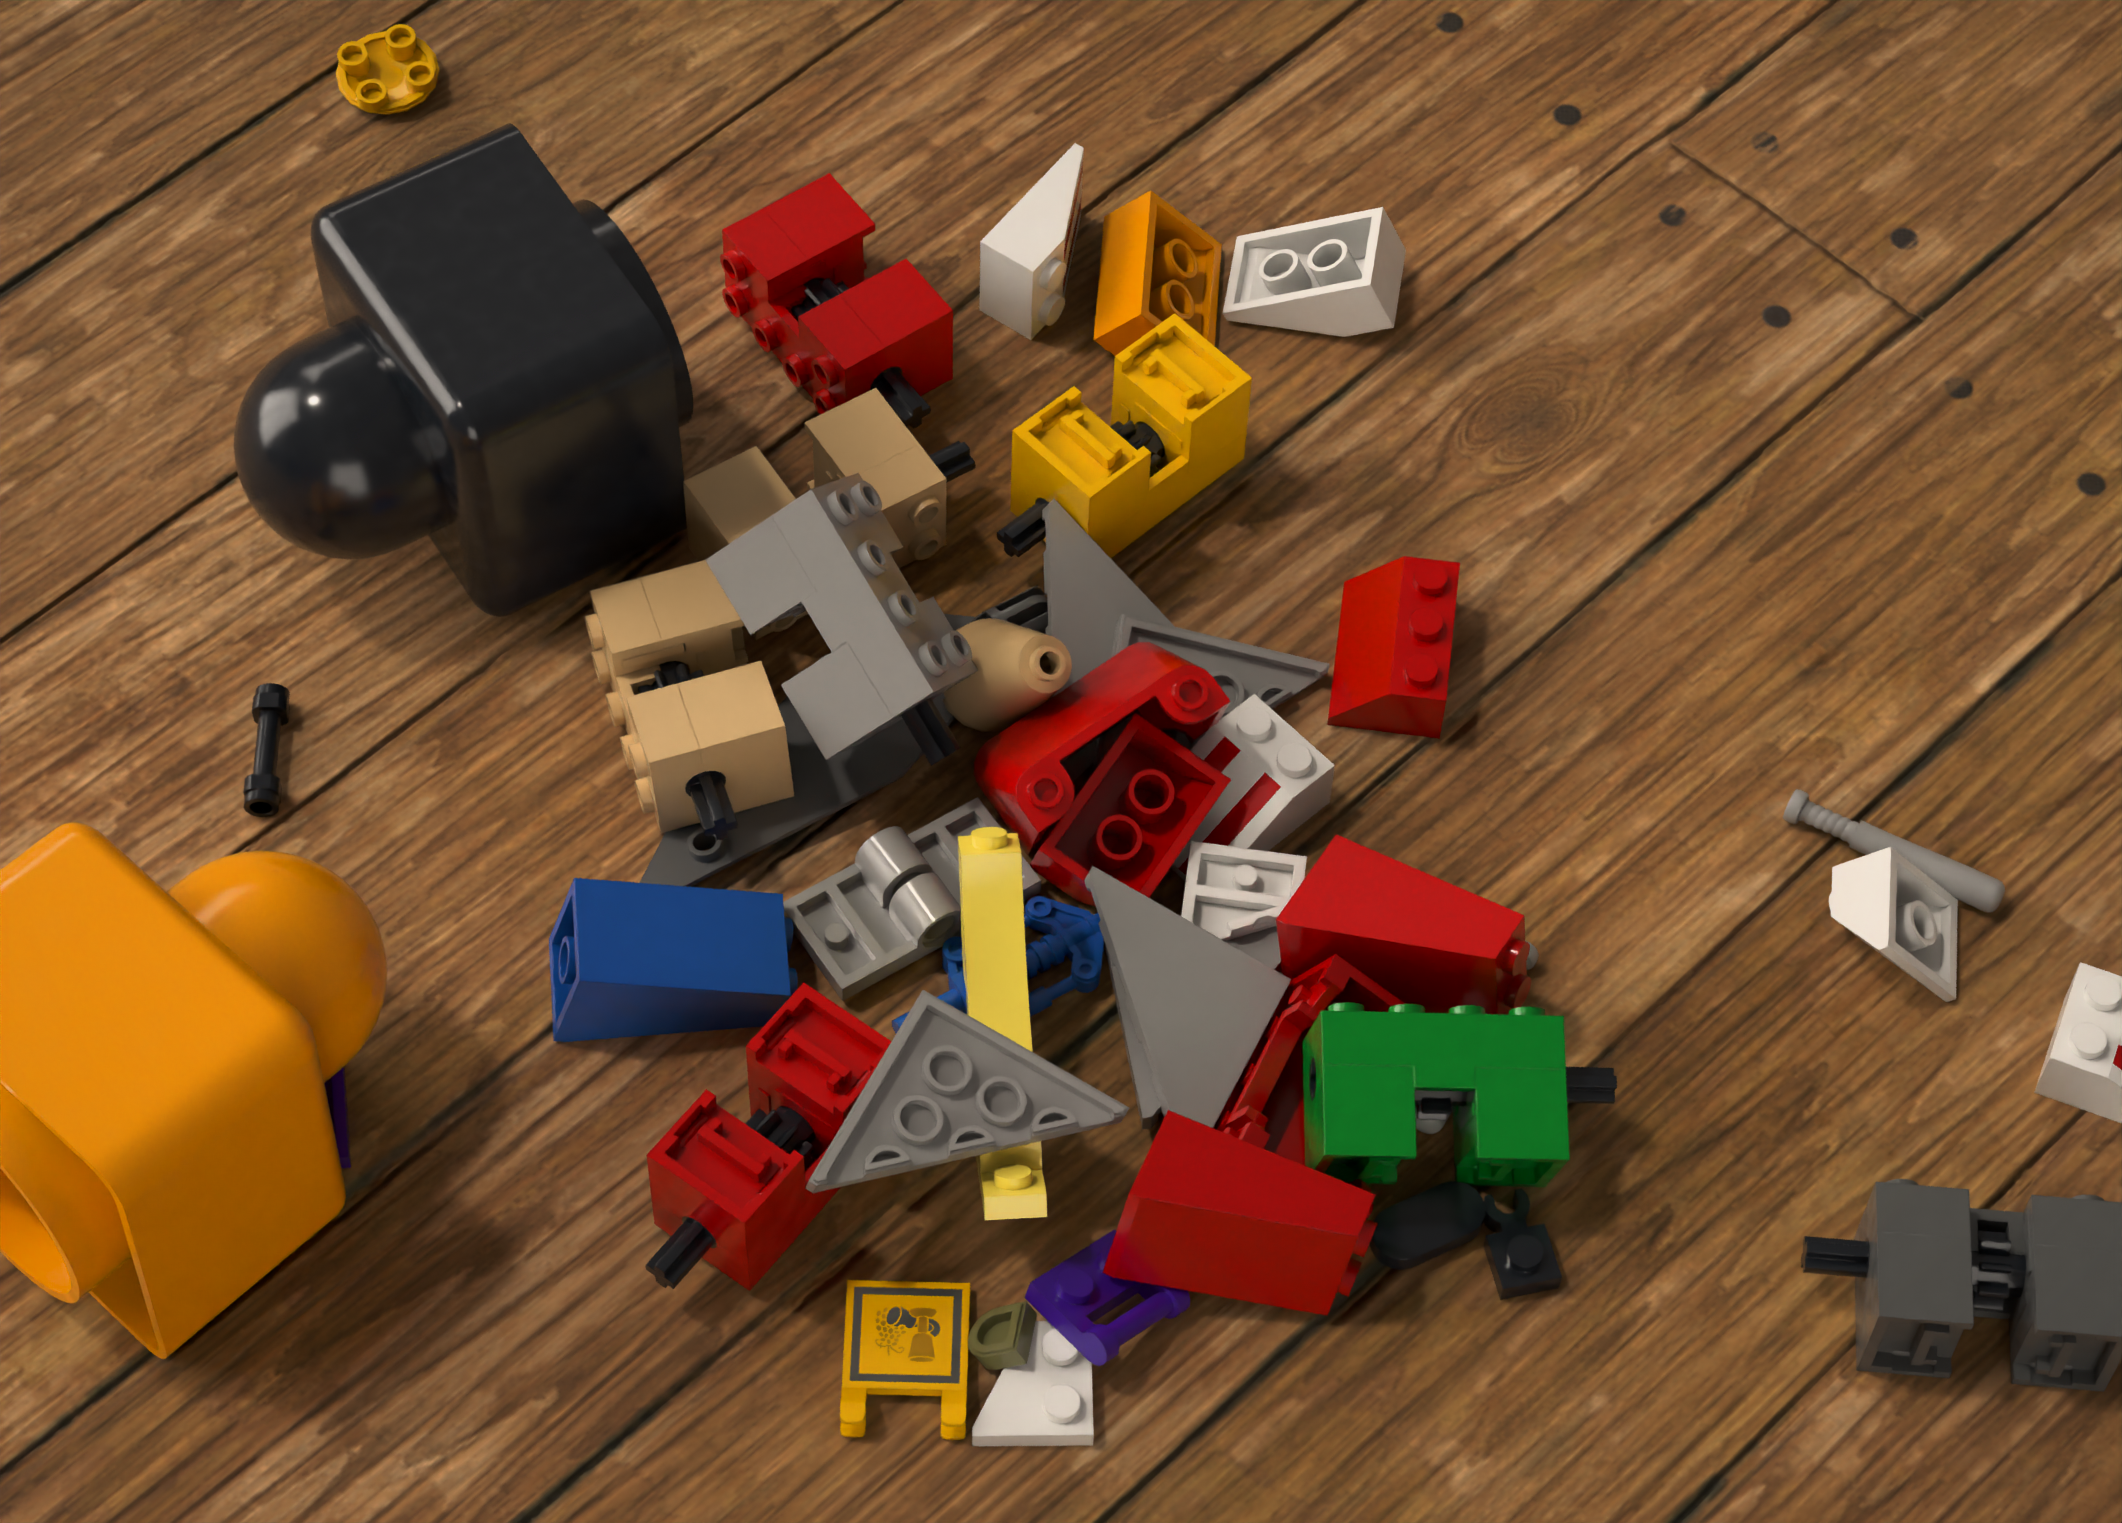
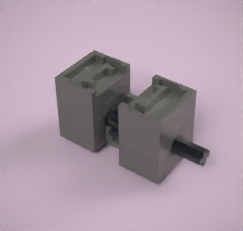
[1801,1179,2122,1392]

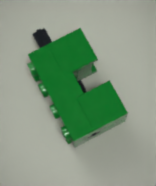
[1302,1002,1617,1187]

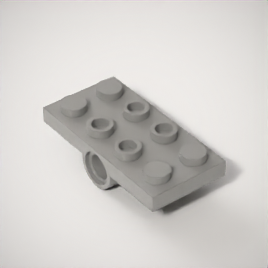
[783,797,1041,1001]

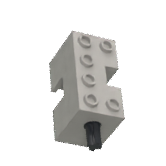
[706,473,978,766]

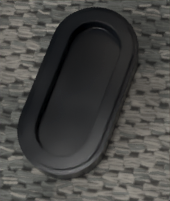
[1370,1181,1485,1270]

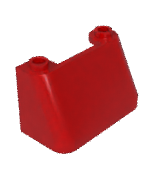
[974,642,1231,855]
[1213,954,1405,1219]

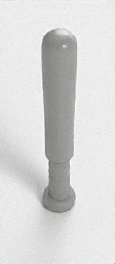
[1783,789,2005,912]

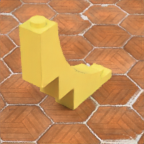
[958,827,1047,1220]

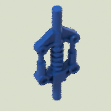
[892,896,1150,1033]

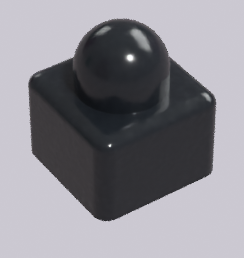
[234,123,693,617]

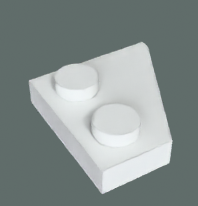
[1181,841,1307,941]
[972,1321,1094,1446]

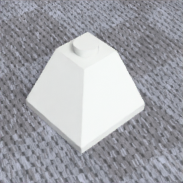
[1829,847,1958,1002]

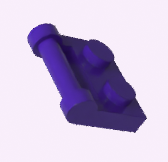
[1024,1229,1191,1366]

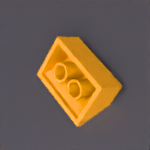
[1093,190,1222,356]

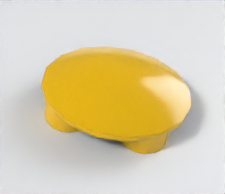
[336,24,440,115]

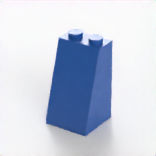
[549,878,798,1042]

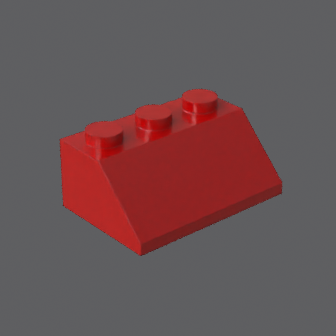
[1327,556,1460,739]
[1029,713,1231,907]

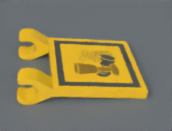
[840,1280,970,1440]

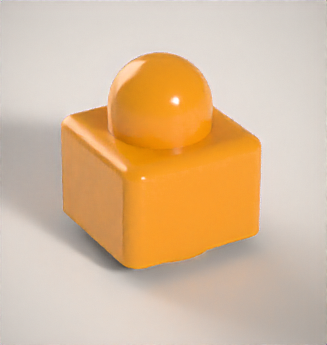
[0,822,387,1359]

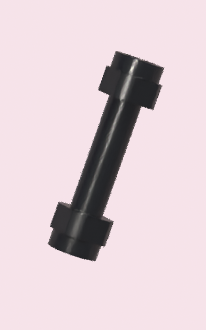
[243,683,290,817]

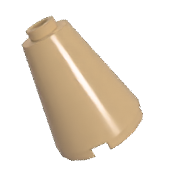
[942,618,1072,732]

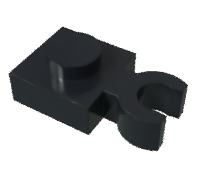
[1483,1188,1562,1300]

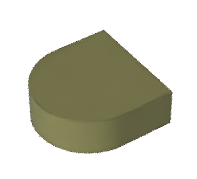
[968,1301,1037,1370]

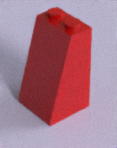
[1276,834,1531,1015]
[1102,1110,1378,1316]

